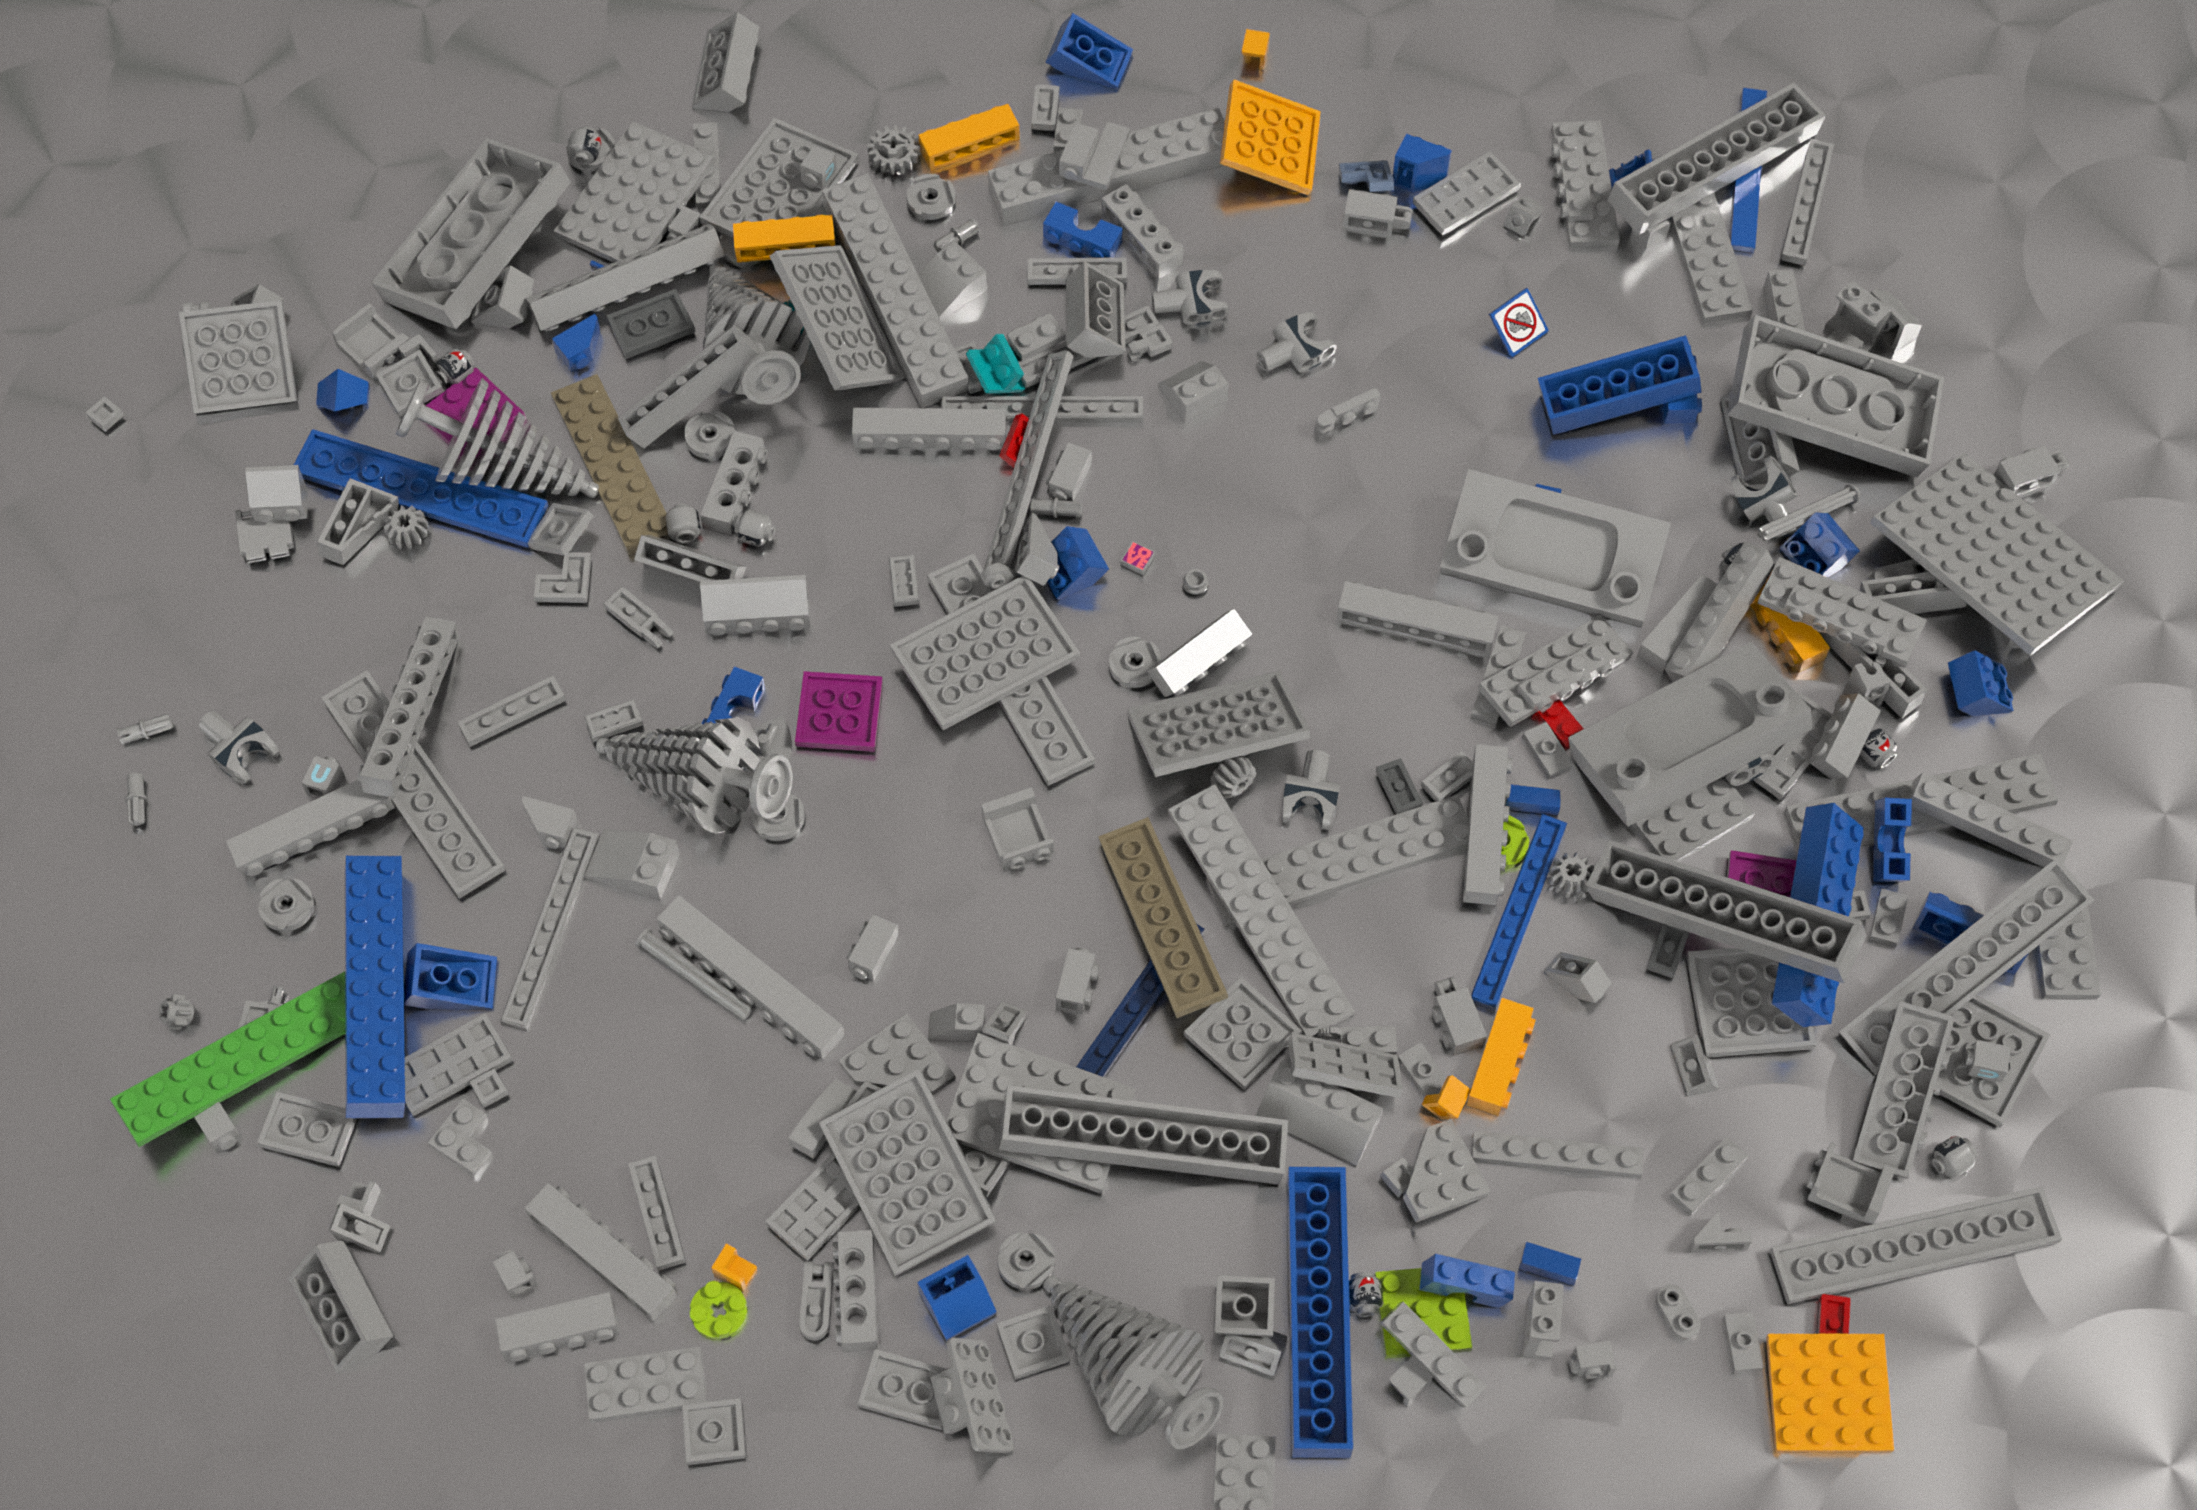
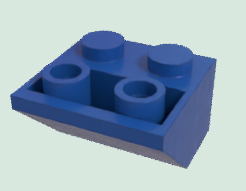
[1392,134,1452,193]
[1780,512,1860,577]
[1047,526,1109,599]
[1948,650,2014,716]
[917,1255,997,1341]

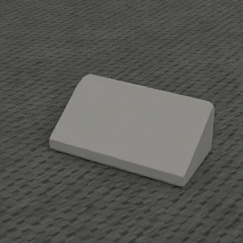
[1671,1034,1719,1096]

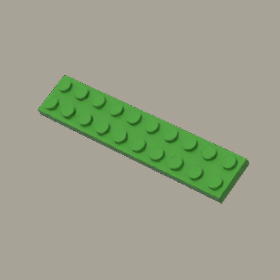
[110,971,345,1147]

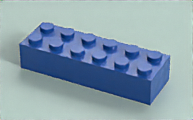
[1538,335,1702,435]

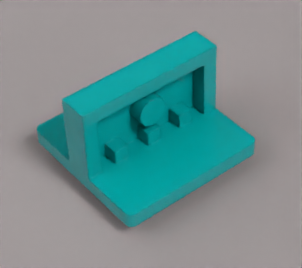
[966,334,1025,393]

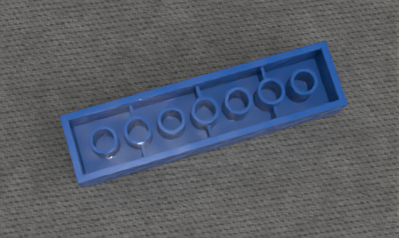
[1772,803,1864,1027]

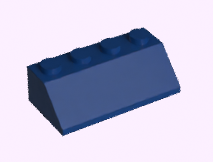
[1912,891,2029,975]

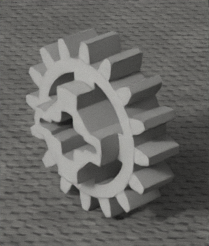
[867,125,921,175]

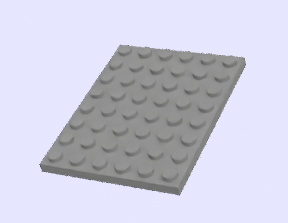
[1870,452,2123,655]

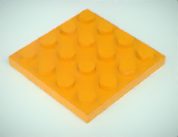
[1220,80,1321,195]
[1766,1334,1894,1453]

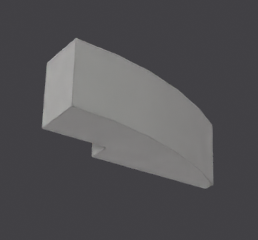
[788,1079,857,1159]

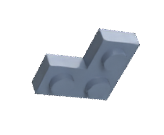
[1339,160,1394,193]

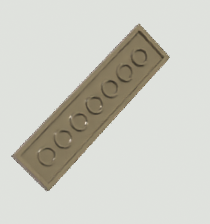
[550,374,671,555]
[1098,817,1228,1018]

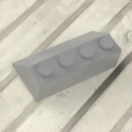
[692,12,759,112]
[1066,261,1125,358]
[1720,393,1800,485]
[700,575,810,635]
[1256,1060,1383,1167]
[288,1240,393,1373]

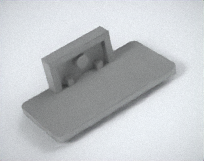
[931,1338,1014,1453]

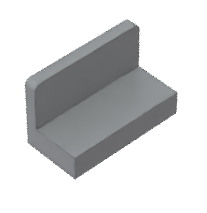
[1219,1331,1288,1376]

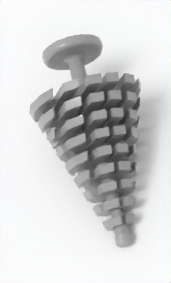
[702,262,810,405]
[395,378,599,498]
[596,717,793,834]
[1043,1275,1224,1449]

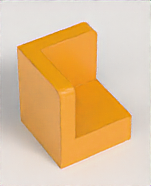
[1242,29,1270,69]
[1421,1075,1471,1120]
[711,1243,757,1292]

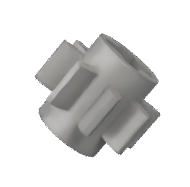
[158,994,194,1030]

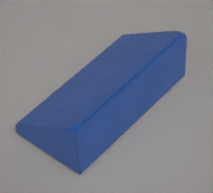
[1505,784,1561,816]
[1519,1242,1581,1286]

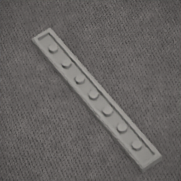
[941,396,1143,422]
[500,827,600,1031]

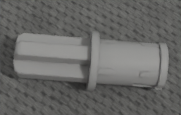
[933,219,980,252]
[1030,497,1083,518]
[117,714,173,745]
[125,773,147,826]

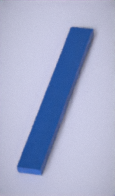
[1730,88,1767,253]
[1471,814,1567,1011]

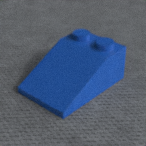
[1045,13,1134,89]
[404,943,497,1010]

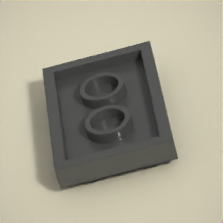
[606,289,696,359]

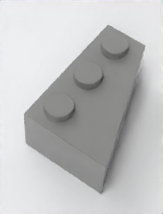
[317,478,399,565]

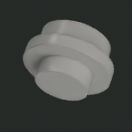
[1183,569,1209,595]

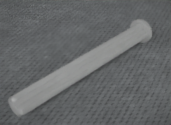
[1757,484,1860,541]
[635,928,752,1020]

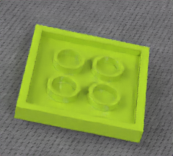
[1374,1268,1473,1359]

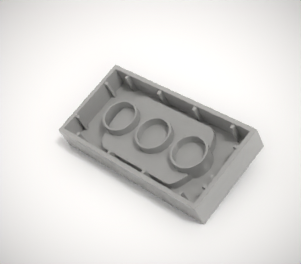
[371,138,571,329]
[1727,315,1945,477]
[1440,469,1671,628]
[1568,642,1812,827]

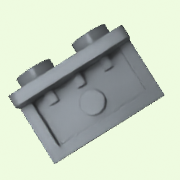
[1007,313,1066,361]

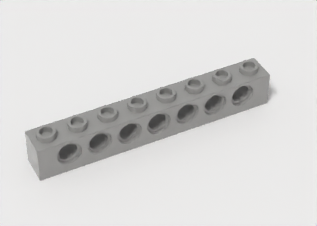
[358,617,459,798]

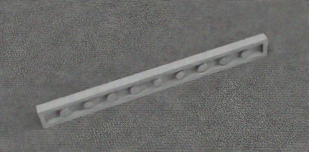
[983,351,1073,570]

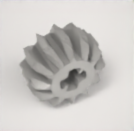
[383,505,429,549]
[1210,756,1257,799]
[1549,852,1594,899]

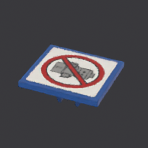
[1489,288,1549,357]

